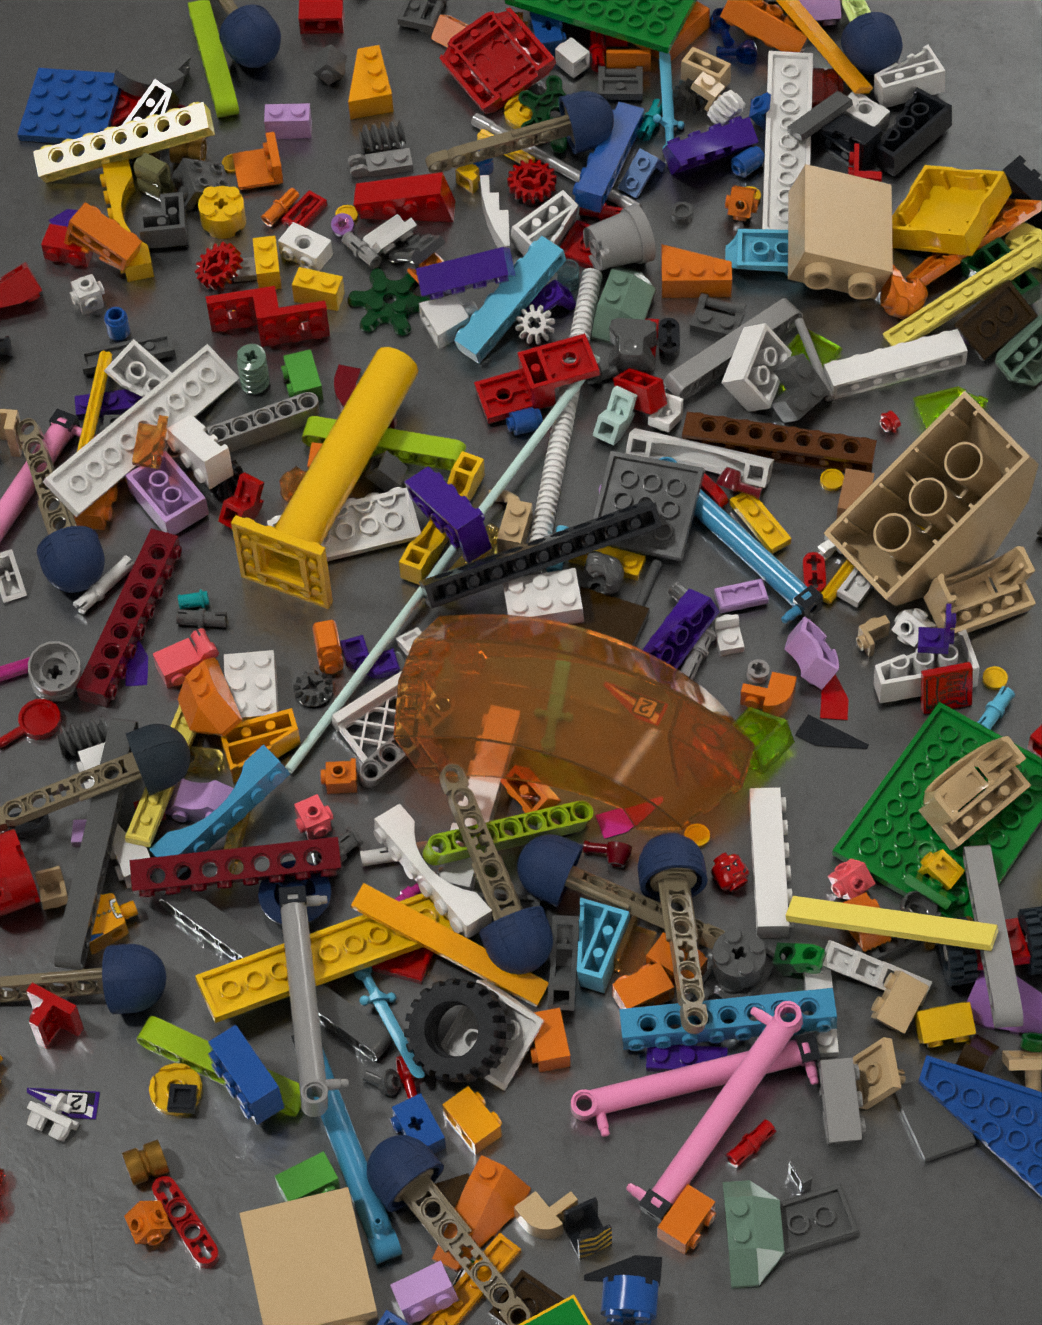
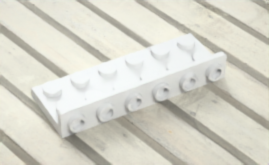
[267,487,421,561]

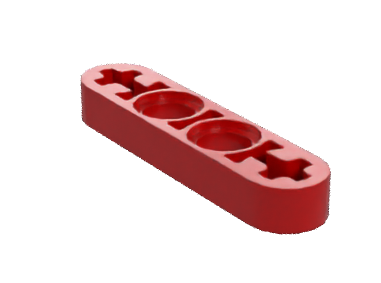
[152,1176,220,1268]

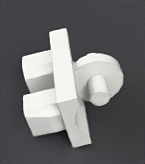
[27,1093,80,1142]

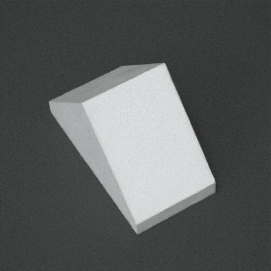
[0,549,27,603]

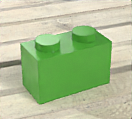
[281,349,324,401]
[275,1151,340,1202]

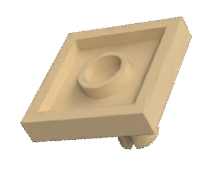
[853,1037,906,1110]
[1002,1050,1042,1092]

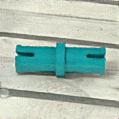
[637,99,663,141]

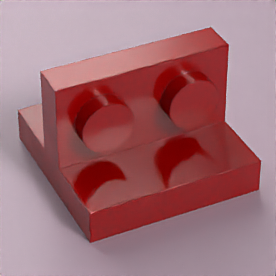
[26,982,84,1048]

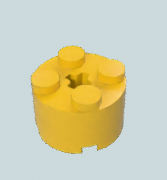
[198,186,246,239]

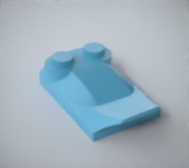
[725,229,788,276]

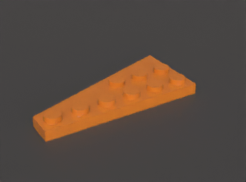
[905,199,1042,286]

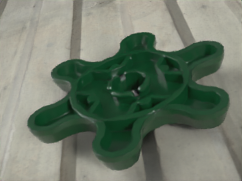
[518,75,581,153]
[347,269,430,336]

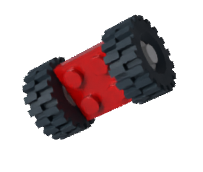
[937,906,1042,986]

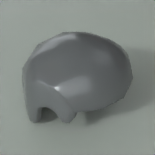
[900,891,942,917]

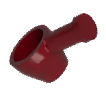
[716,467,762,500]
[583,840,632,868]

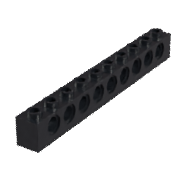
[419,500,662,609]

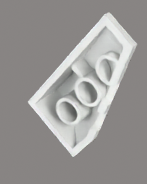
[104,339,172,397]

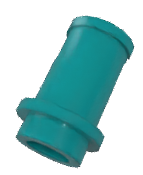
[178,589,210,610]

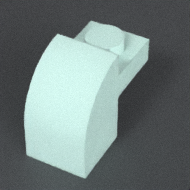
[592,386,638,445]

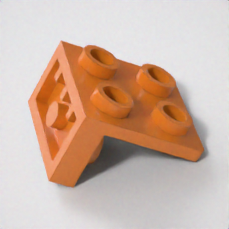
[232,132,283,190]

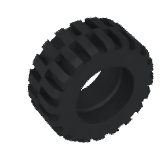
[404,978,512,1083]

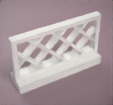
[332,663,449,762]

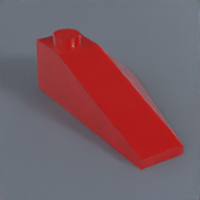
[0,262,42,308]

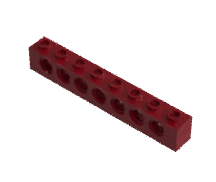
[76,528,182,708]
[129,837,342,898]

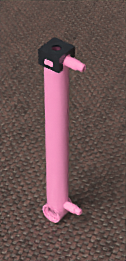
[0,408,82,543]
[626,1001,803,1223]
[571,1032,821,1137]

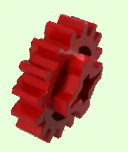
[507,159,557,204]
[195,242,243,290]

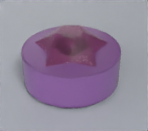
[331,213,355,237]

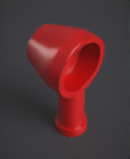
[396,1056,423,1099]

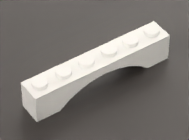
[626,428,774,488]
[76,742,157,889]
[373,804,492,939]

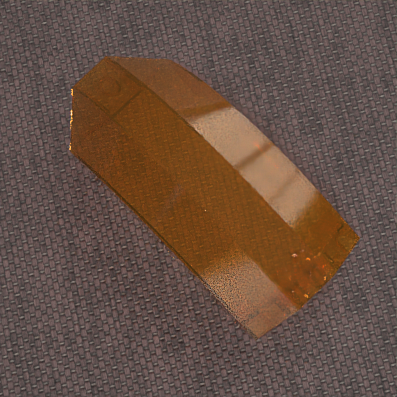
[393,614,755,830]

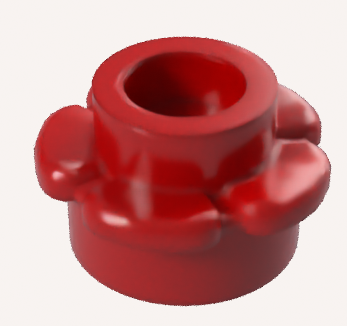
[879,410,901,433]

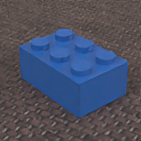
[208,1025,284,1125]

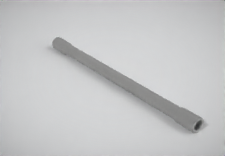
[471,113,642,209]

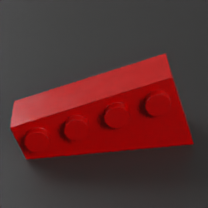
[353,172,456,222]

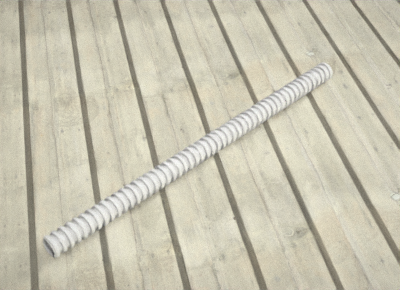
[525,268,602,576]

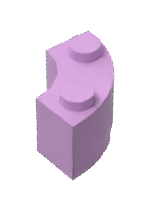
[784,616,839,690]
[165,779,234,822]

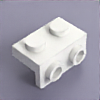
[362,214,416,255]

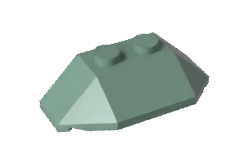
[591,266,656,345]
[995,314,1042,387]
[722,1180,785,1288]

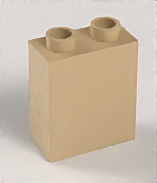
[788,164,893,300]
[240,1187,379,1325]

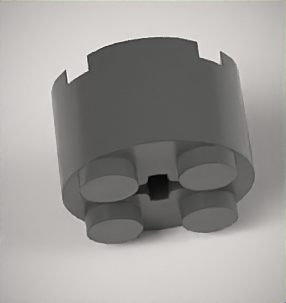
[712,928,766,991]

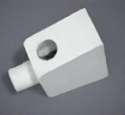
[419,295,478,349]

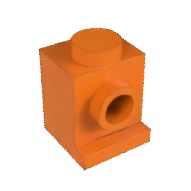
[321,758,358,794]

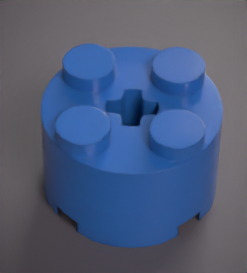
[601,1275,659,1325]

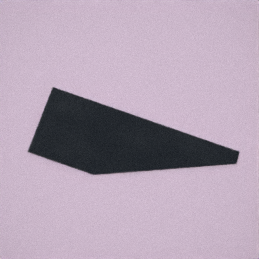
[795,714,869,749]
[584,1255,662,1286]

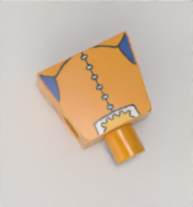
[89,893,139,955]

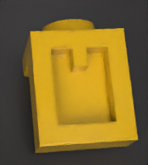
[918,849,965,890]

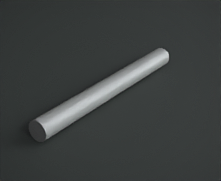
[794,318,835,401]

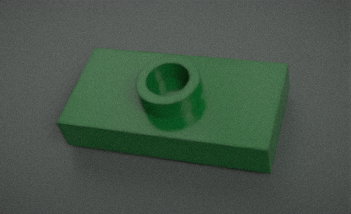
[904,871,959,909]

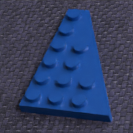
[918,1055,1042,1198]

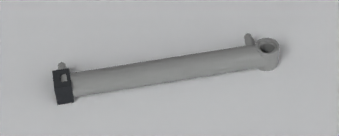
[279,886,349,1117]

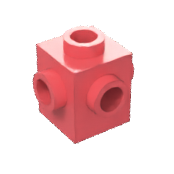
[294,794,334,840]
[828,859,876,900]

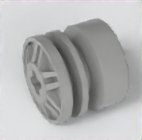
[28,641,82,702]

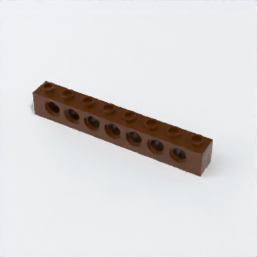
[682,412,877,473]

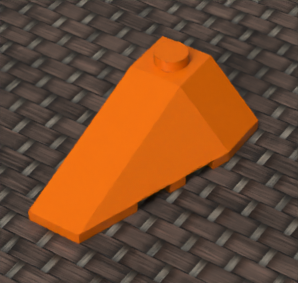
[432,1155,531,1272]

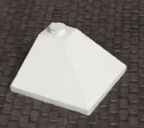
[441,980,545,1091]

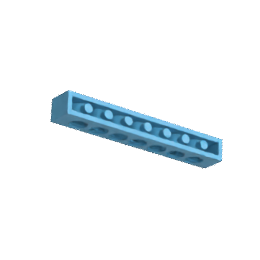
[619,988,837,1051]

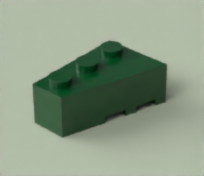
[961,237,1041,305]

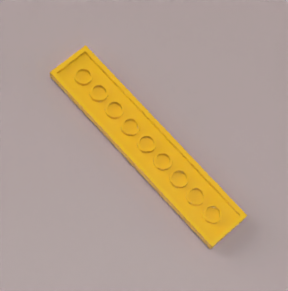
[195,893,460,1023]

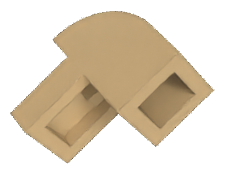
[514,1191,578,1239]

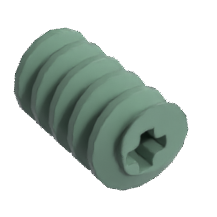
[237,344,270,394]

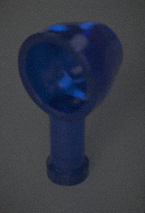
[709,8,734,47]
[716,40,758,65]

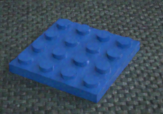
[17,68,122,147]

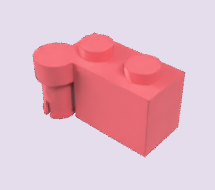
[152,628,219,689]

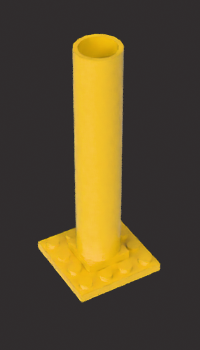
[231,347,419,609]

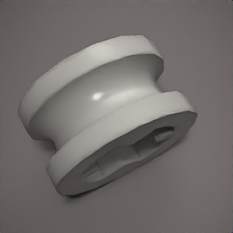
[746,659,770,684]

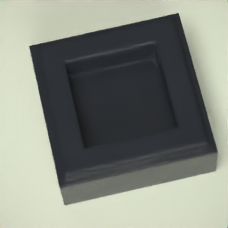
[167,1084,198,1114]

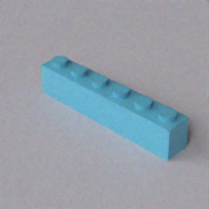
[454,235,566,364]

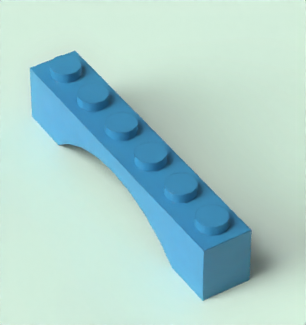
[149,745,290,877]

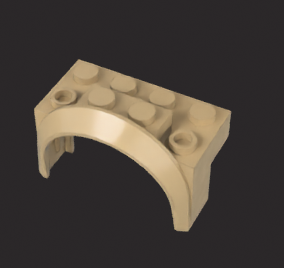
[923,546,1036,637]
[918,736,1031,850]

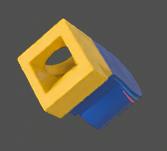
[455,150,494,194]

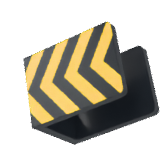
[564,1197,612,1260]

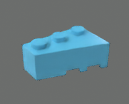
[577,897,632,993]

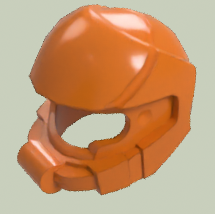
[880,265,928,320]

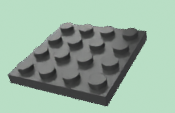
[593,451,705,561]

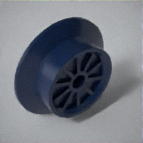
[258,860,331,925]

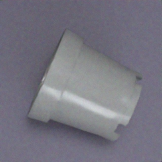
[583,204,656,271]

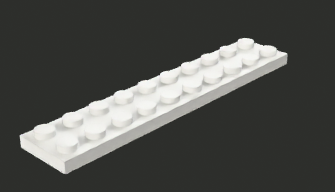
[762,51,813,230]
[43,344,239,517]

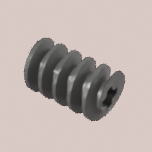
[358,120,406,154]
[57,716,108,758]

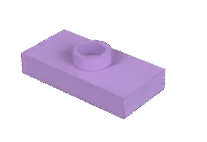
[714,579,769,613]

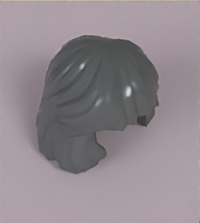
[580,551,624,595]

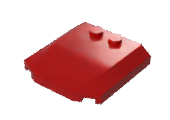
[439,7,556,114]

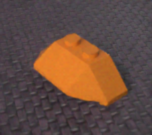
[178,657,243,736]

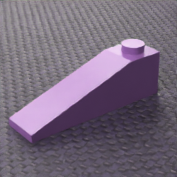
[967,970,1042,1035]

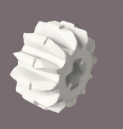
[707,90,746,126]
[515,305,555,345]

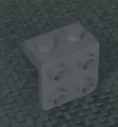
[172,158,231,211]

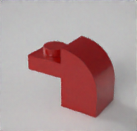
[218,472,265,529]

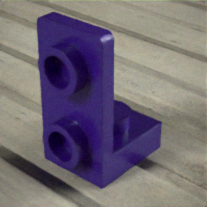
[525,279,576,324]
[918,603,956,654]

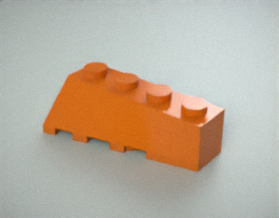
[720,0,809,53]

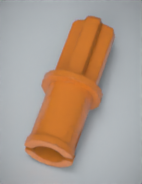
[261,188,300,227]

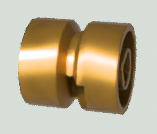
[169,138,207,164]
[122,1139,170,1186]

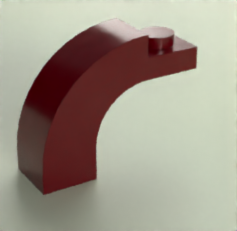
[334,364,397,429]

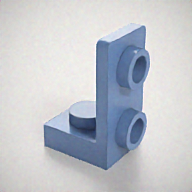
[618,148,666,198]

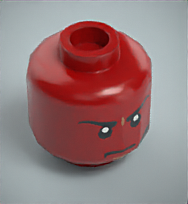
[711,852,749,892]

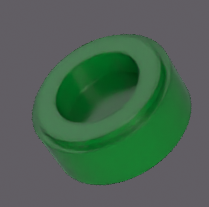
[1020,1032,1042,1052]

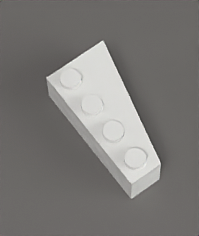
[874,630,980,703]

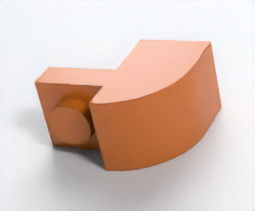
[740,672,797,719]

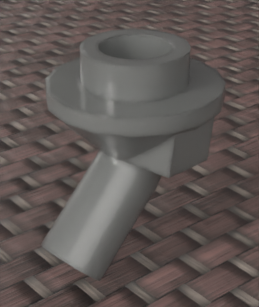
[586,363,619,385]
[362,1069,401,1096]

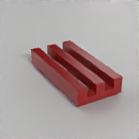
[281,190,328,228]

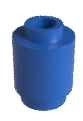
[731,146,765,178]
[104,307,130,341]
[506,407,543,436]

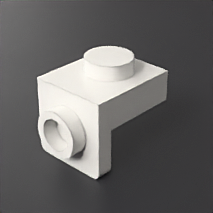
[648,393,683,432]

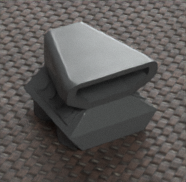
[608,318,657,371]

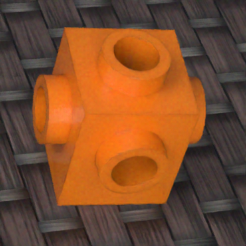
[725,185,759,221]
[124,1201,172,1246]

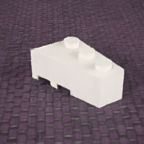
[167,415,234,489]

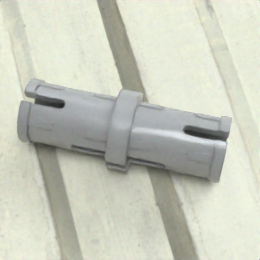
[341,231,382,269]

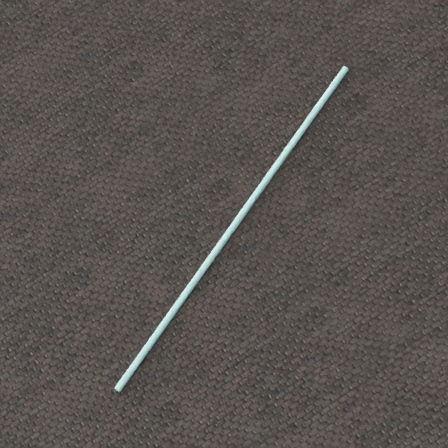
[285,354,600,773]

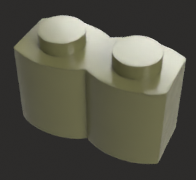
[134,153,173,202]

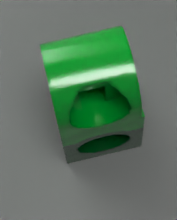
[772,942,826,976]

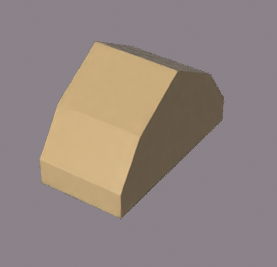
[824,391,1039,606]

